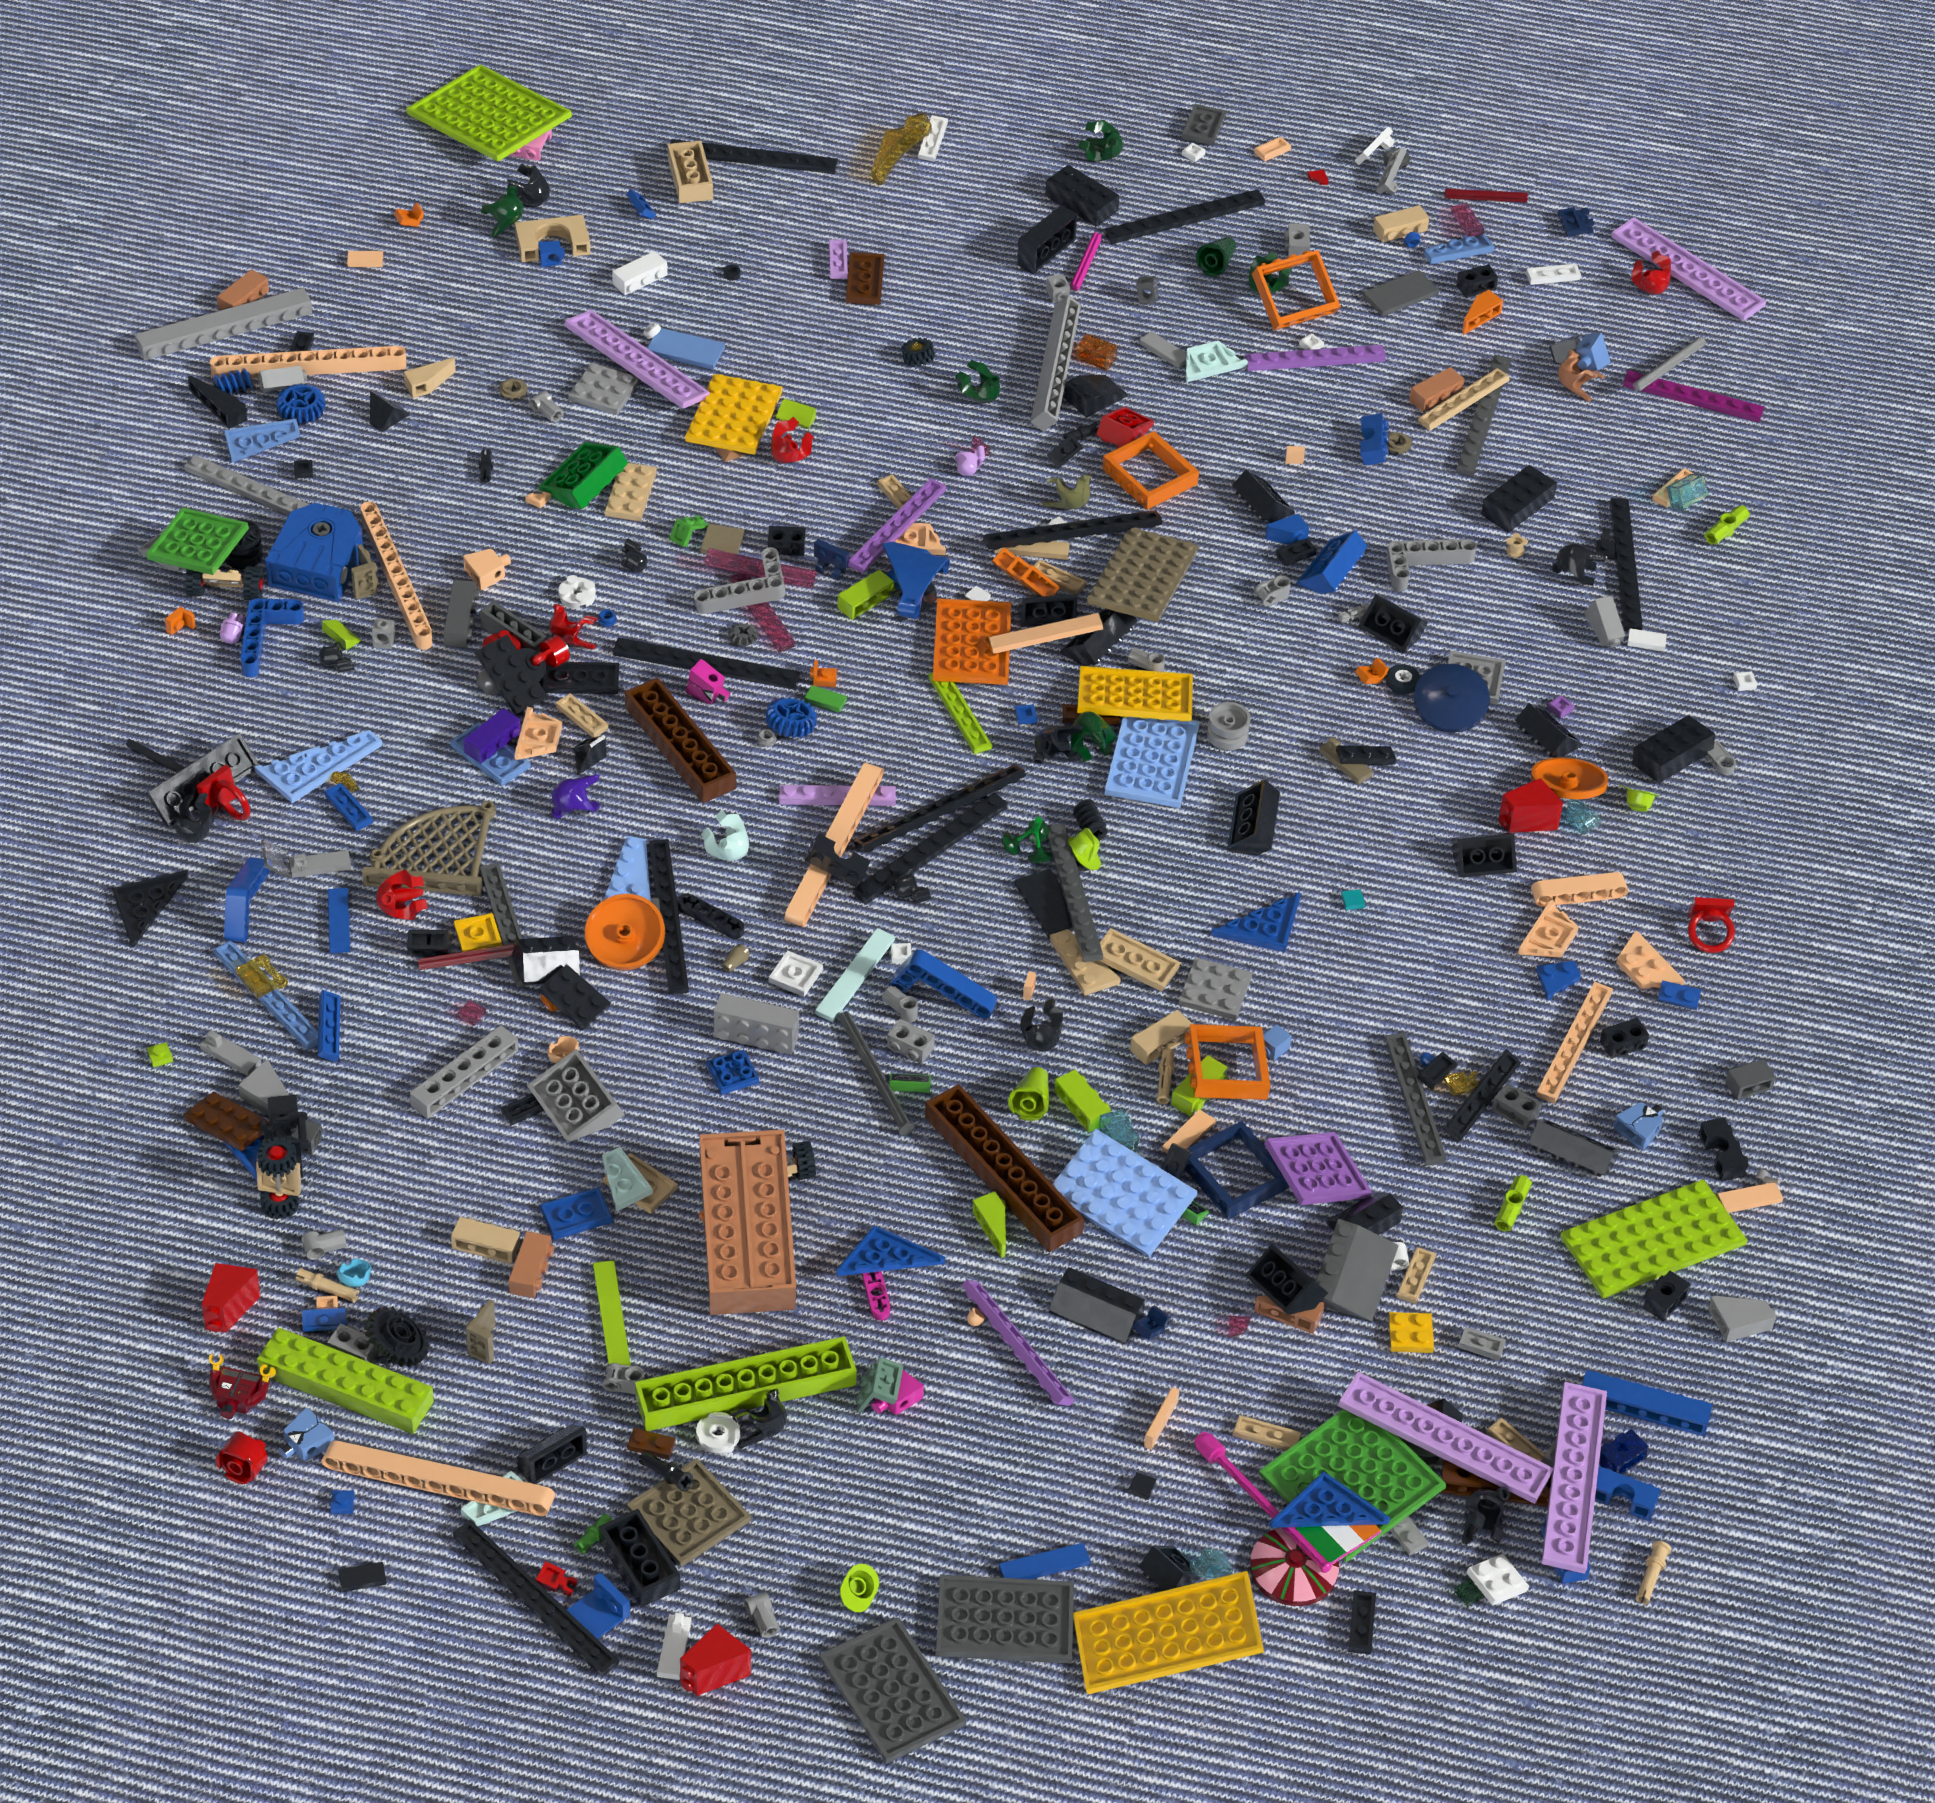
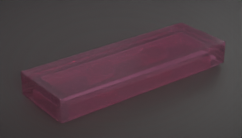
[1451,204,1484,237]

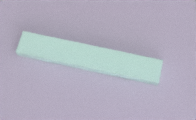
[815,928,895,1023]

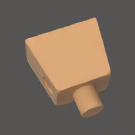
[463,549,511,590]

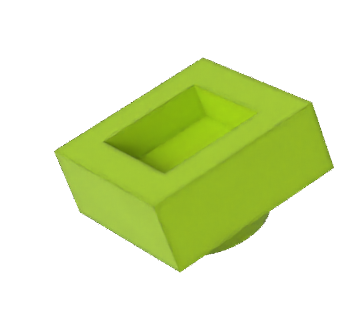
[147,1042,173,1068]

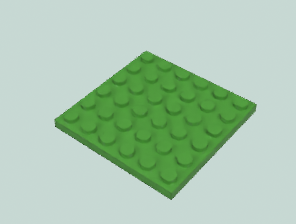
[1259,1409,1446,1563]

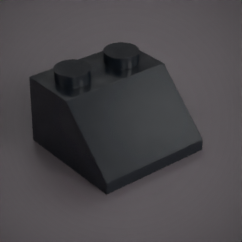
[1138,1545,1204,1591]

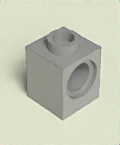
[1046,274,1070,303]
[372,618,395,649]

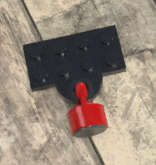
[474,635,570,716]

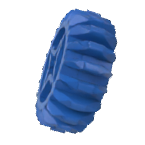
[276,383,326,424]
[766,697,817,739]

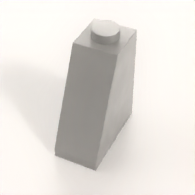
[257,366,307,394]
[1584,596,1625,647]
[238,1060,289,1116]
[1708,1296,1776,1342]

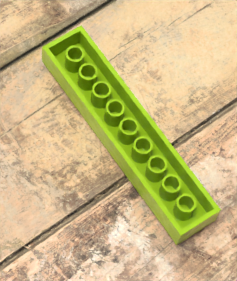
[635,1336,857,1431]

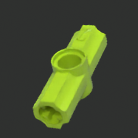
[1704,505,1750,545]
[1494,1174,1532,1232]

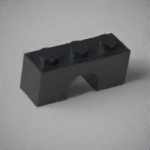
[805,833,870,888]
[1698,1117,1749,1182]

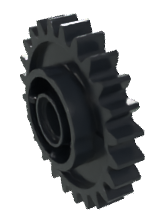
[364,1306,430,1368]

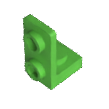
[669,515,709,547]

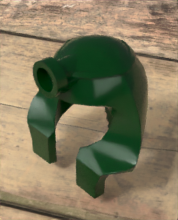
[1078,120,1123,161]
[480,186,524,237]
[1248,251,1292,295]
[955,360,1000,404]
[1070,711,1116,762]

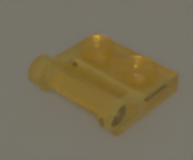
[235,954,288,999]

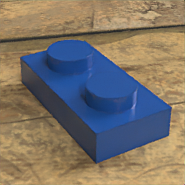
[626,189,657,220]
[1657,980,1701,1010]
[302,1306,347,1332]

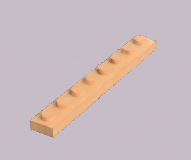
[1536,982,1613,1104]

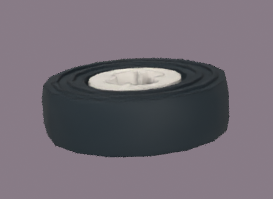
[1386,664,1420,694]

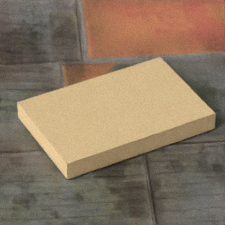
[603,1153,678,1214]

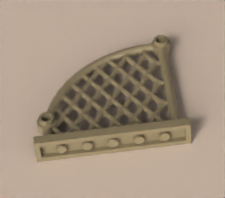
[362,801,496,896]

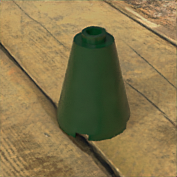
[1196,237,1236,276]

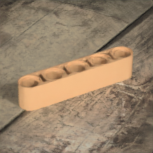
[1531,872,1628,907]

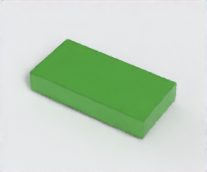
[804,685,847,713]

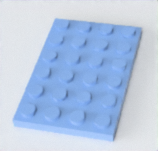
[1104,717,1200,808]
[1053,1129,1197,1257]

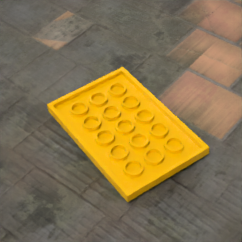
[685,374,783,455]
[1077,666,1193,722]

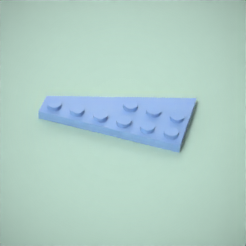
[255,730,382,803]
[604,836,651,901]

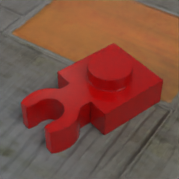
[536,1561,578,1596]

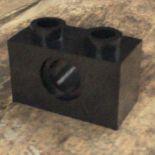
[1643,1271,1691,1322]

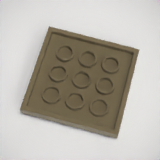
[627,1458,751,1568]

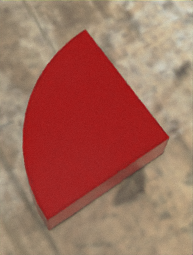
[1307,169,1328,185]

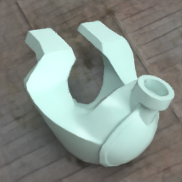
[701,810,749,861]

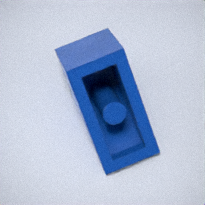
[1265,514,1309,545]

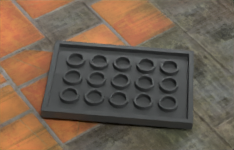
[936,1574,1074,1664]
[819,1617,966,1764]

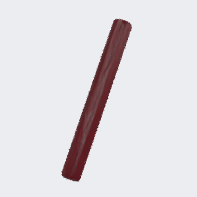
[1444,189,1528,203]
[418,944,515,970]

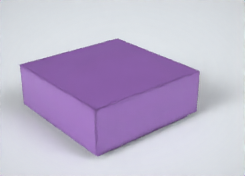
[1547,695,1574,719]

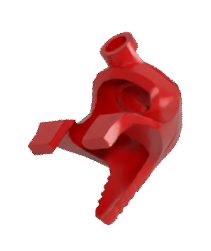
[1631,250,1671,295]
[770,417,814,463]
[549,604,598,650]
[376,870,428,920]

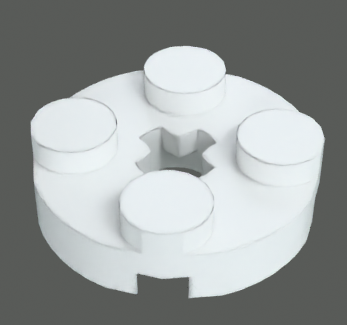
[558,575,596,609]
[696,1412,740,1453]

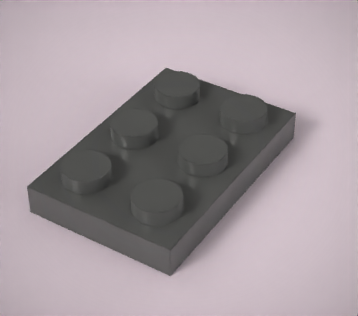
[1181,104,1227,146]

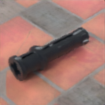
[639,1451,693,1491]

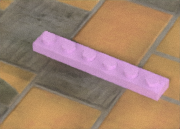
[779,785,896,806]

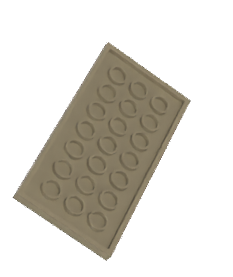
[1087,528,1199,622]

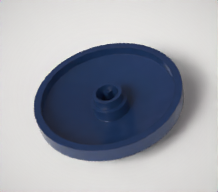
[1414,664,1490,733]

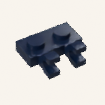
[1558,207,1594,237]
[814,539,850,581]

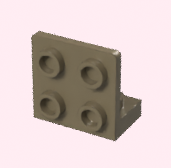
[351,544,379,600]
[465,1299,496,1365]

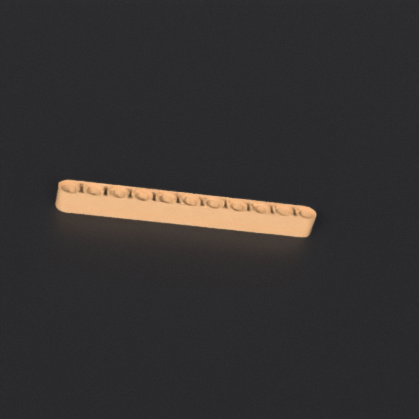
[210,346,407,378]
[360,501,433,650]
[784,762,884,927]
[322,1440,555,1516]

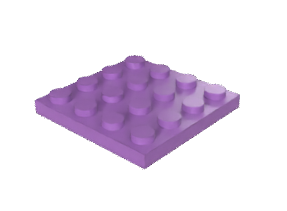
[1264,1132,1372,1205]

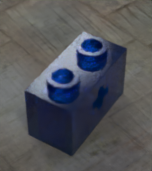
[1599,1429,1649,1474]

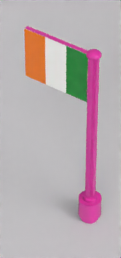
[1194,1431,1381,1573]

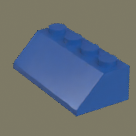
[1297,530,1368,595]

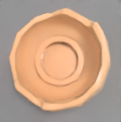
[547,1036,579,1064]

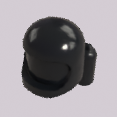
[621,538,648,573]
[319,642,355,673]
[893,871,932,903]

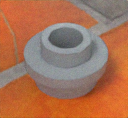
[757,729,777,747]

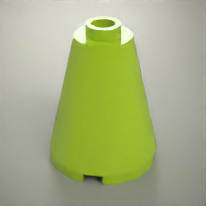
[1008,1067,1049,1121]

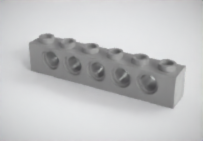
[410,1025,518,1119]

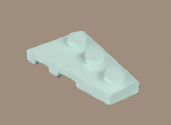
[602,1147,653,1211]
[461,1471,522,1526]

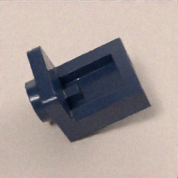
[1133,1305,1170,1340]

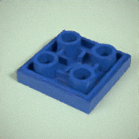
[706,1049,759,1095]

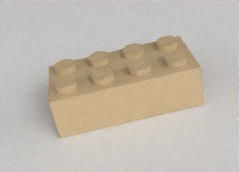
[668,141,713,203]

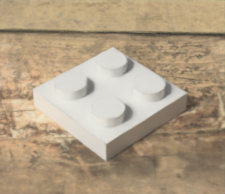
[769,950,823,997]
[1467,1554,1529,1606]

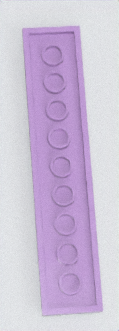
[1611,217,1766,321]
[564,310,710,409]
[1338,1372,1554,1504]
[1541,1382,1607,1574]

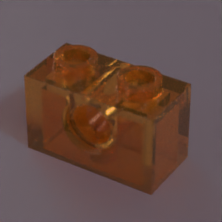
[1076,334,1118,371]

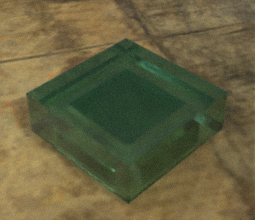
[1454,1578,1485,1607]

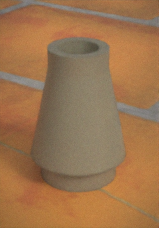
[721,944,750,973]

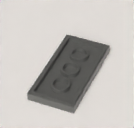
[1362,270,1439,316]

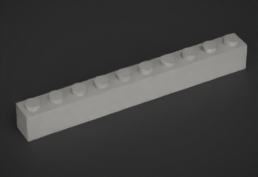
[135,288,312,361]
[1030,295,1081,432]

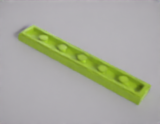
[928,672,992,754]
[593,1260,631,1370]

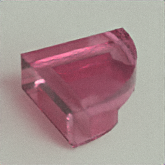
[971,436,990,456]
[1229,1315,1250,1337]

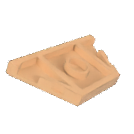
[895,523,946,555]
[515,707,562,760]
[1518,900,1579,957]
[1616,931,1685,989]

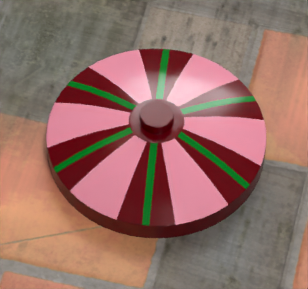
[1250,1527,1339,1606]

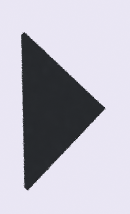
[112,870,188,948]

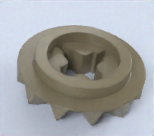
[499,379,528,401]
[1386,432,1412,455]

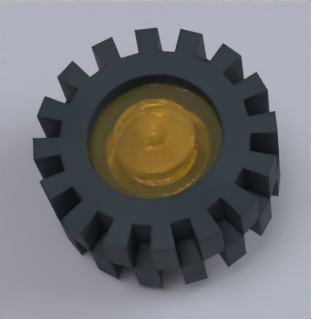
[901,337,935,367]

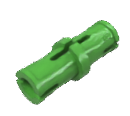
[574,1514,612,1554]

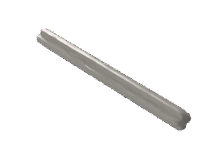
[1633,336,1707,391]

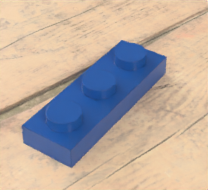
[325,783,373,831]

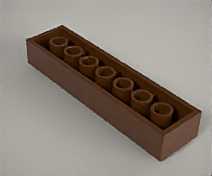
[624,677,736,803]

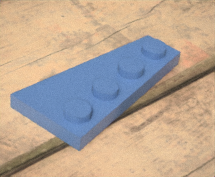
[1424,229,1494,264]
[224,419,300,463]

